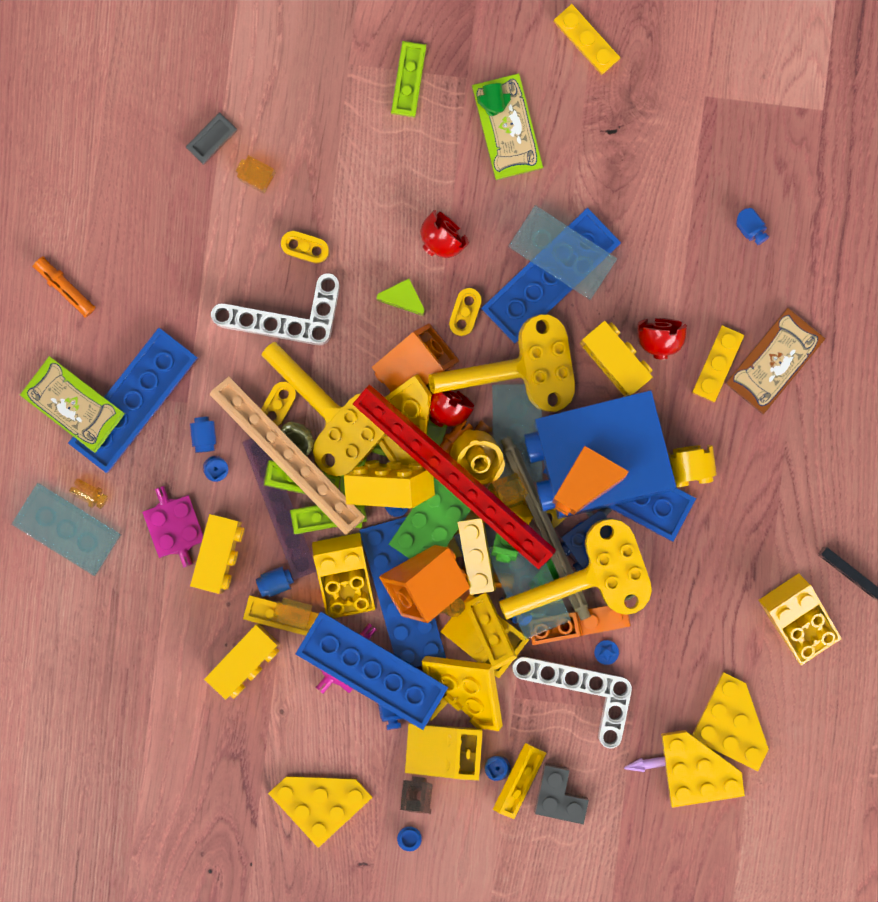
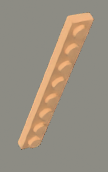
[210,377,365,535]

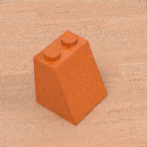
[372,323,459,393]
[552,446,629,516]
[379,545,470,623]

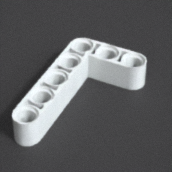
[211,274,340,345]
[512,656,632,748]

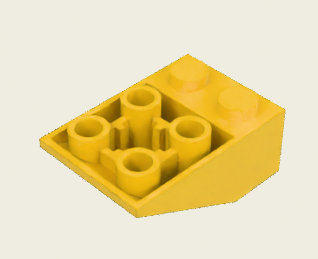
[312,533,375,618]
[758,573,842,665]
[440,594,530,678]
[405,723,482,780]

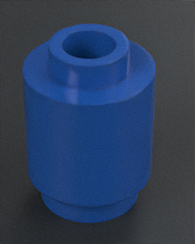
[190,417,217,453]
[256,566,294,597]

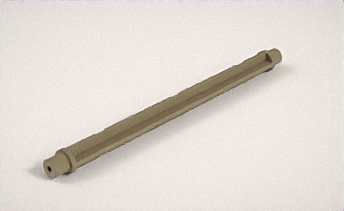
[501,436,591,621]

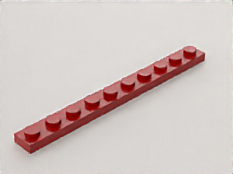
[352,384,556,570]

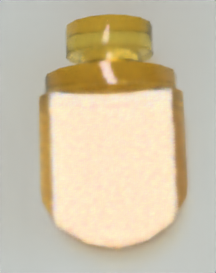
[69,478,108,509]
[441,597,465,617]

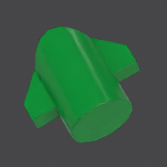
[477,83,511,116]

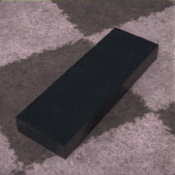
[818,547,878,600]

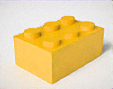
[579,321,653,397]
[344,460,435,508]
[190,514,245,594]
[204,624,280,700]

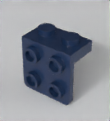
[558,511,612,572]

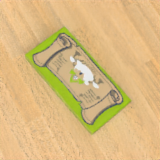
[472,74,543,180]
[20,356,125,453]

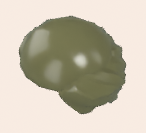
[281,422,314,456]

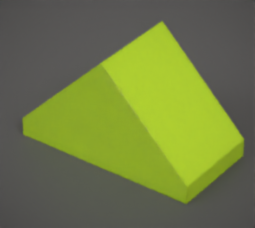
[376,279,425,316]

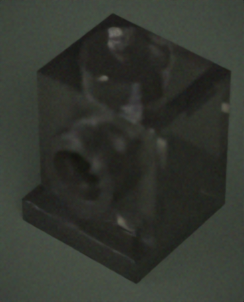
[400,776,433,814]

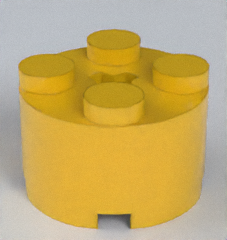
[450,430,505,485]
[667,445,717,487]

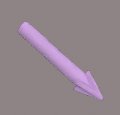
[624,756,665,772]

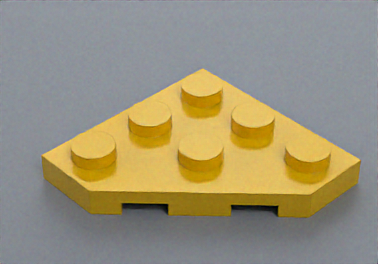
[378,374,432,465]
[421,656,503,731]
[692,672,769,771]
[661,730,745,808]
[268,776,373,848]

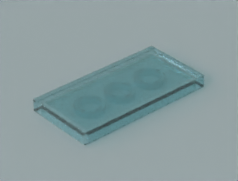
[508,205,617,300]
[492,384,542,483]
[11,483,122,576]
[489,546,571,640]

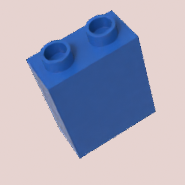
[524,390,676,519]

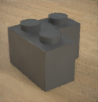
[534,763,589,825]

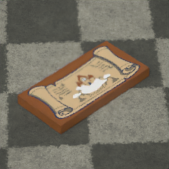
[725,308,825,414]

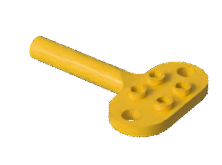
[428,315,575,412]
[261,342,386,476]
[499,518,652,619]

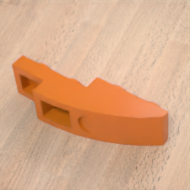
[528,602,631,645]

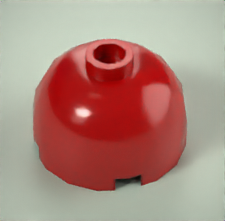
[420,210,469,258]
[637,318,687,360]
[429,388,475,427]

